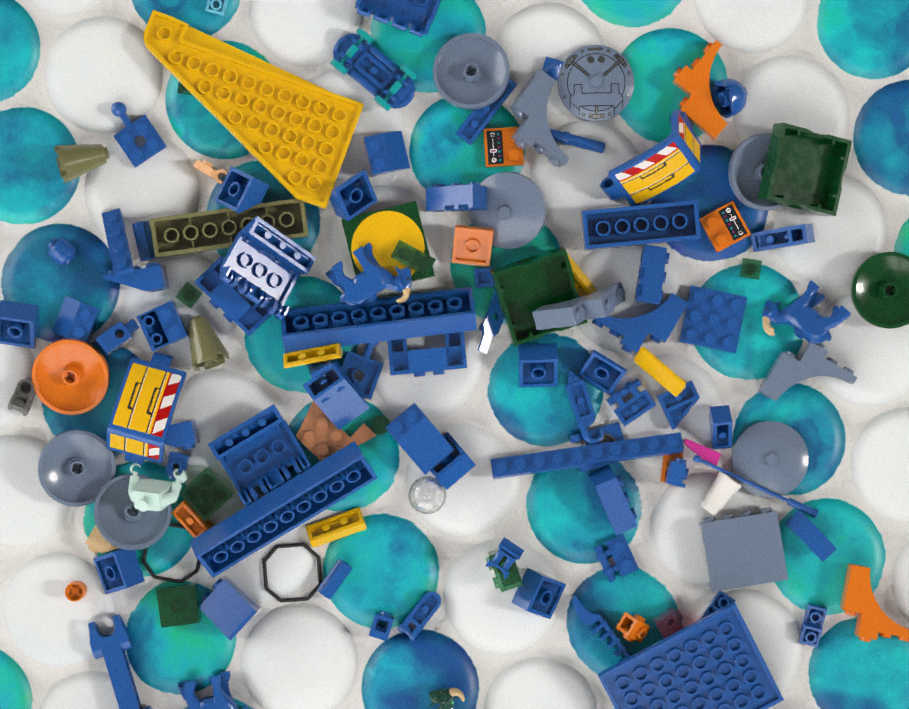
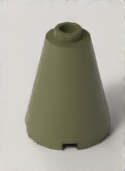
[54,144,109,183]
[188,315,230,371]

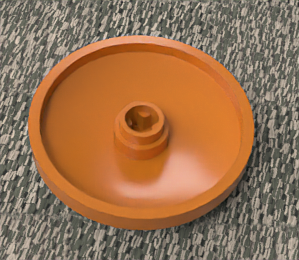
[32,338,110,415]

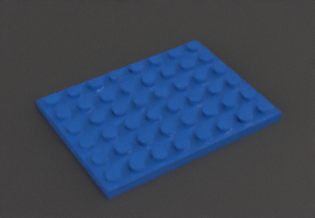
[597,602,784,709]

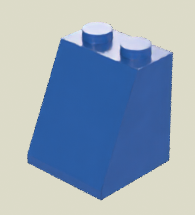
[199,577,260,641]

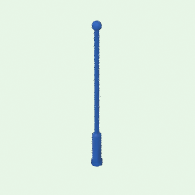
[693,455,818,518]

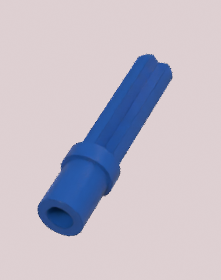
[550,129,605,153]

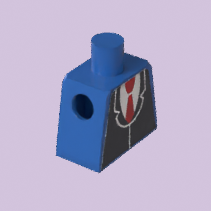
[96,319,139,357]

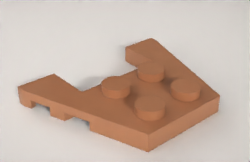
[296,401,376,461]

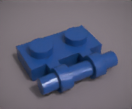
[606,378,656,427]
[594,534,639,582]

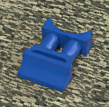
[485,537,524,579]

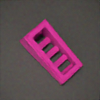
[683,438,721,466]

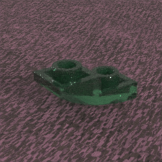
[391,240,436,276]

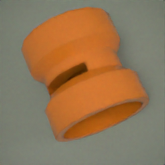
[65,581,87,602]

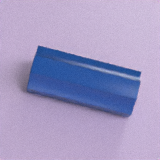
[132,221,157,262]
[317,558,353,599]

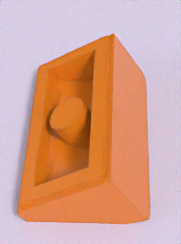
[172,497,214,538]

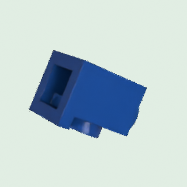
[165,451,191,480]
[664,458,689,488]
[369,610,394,641]

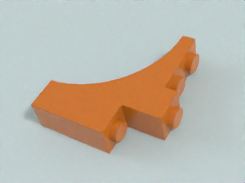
[672,40,728,140]
[840,563,909,642]

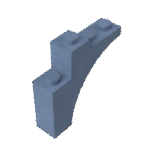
[509,69,569,167]
[532,282,625,330]
[757,342,858,401]

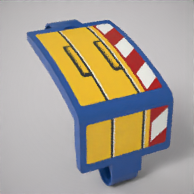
[600,110,702,206]
[106,352,187,465]

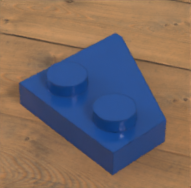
[656,380,700,430]

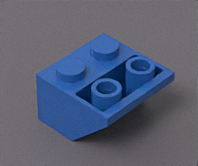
[136,301,189,352]

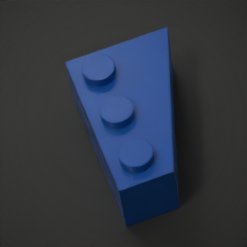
[426,182,487,212]
[634,244,670,305]
[588,465,638,536]

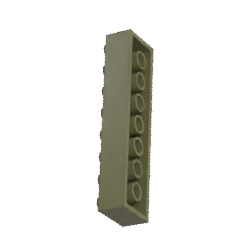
[150,199,310,258]

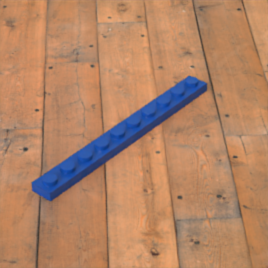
[490,432,684,479]

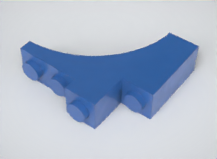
[592,293,688,354]

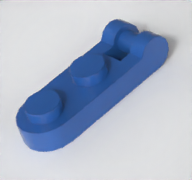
[397,591,441,641]

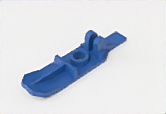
[478,290,504,354]

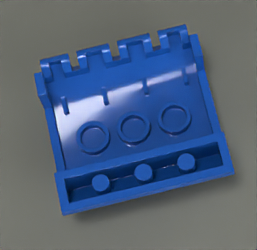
[355,0,441,38]

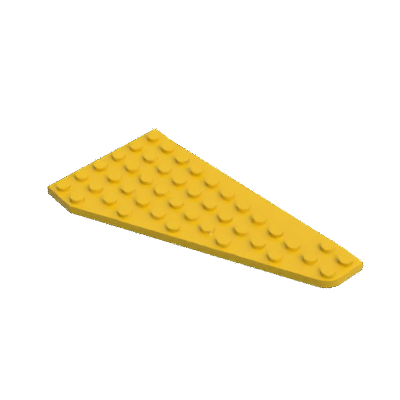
[143,10,364,209]

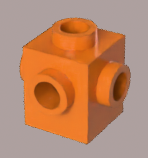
[616,612,650,643]

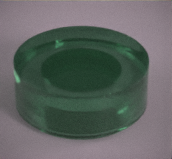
[371,415,390,435]

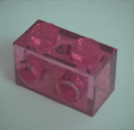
[652,607,688,638]

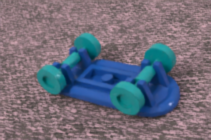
[330,27,417,112]

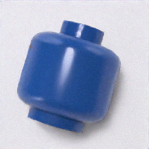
[48,237,77,266]

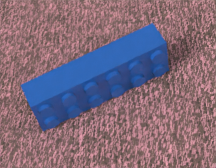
[581,200,701,251]

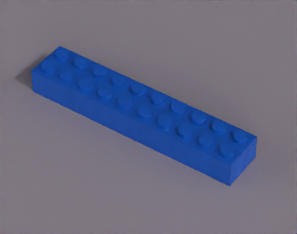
[281,287,477,353]
[189,441,378,578]

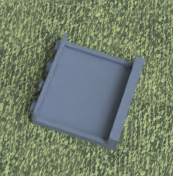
[699,507,788,592]

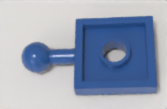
[111,102,167,168]
[342,342,384,400]

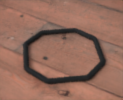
[142,523,200,583]
[262,543,322,603]

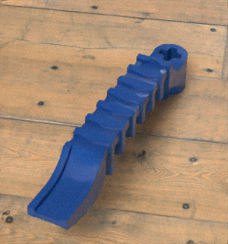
[572,594,632,662]

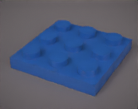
[679,285,747,353]

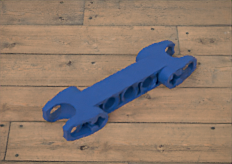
[88,614,152,709]

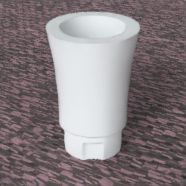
[700,471,742,516]

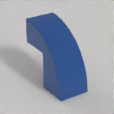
[785,510,836,562]

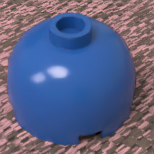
[711,78,747,118]

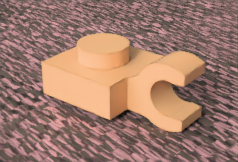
[194,159,228,184]

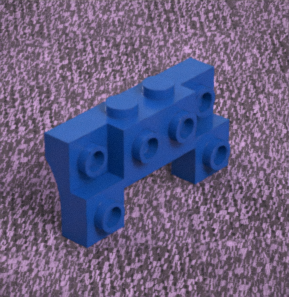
[194,255,273,336]
[387,331,467,377]

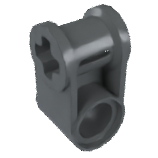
[8,378,36,416]

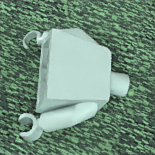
[128,463,187,511]

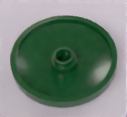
[850,252,909,329]

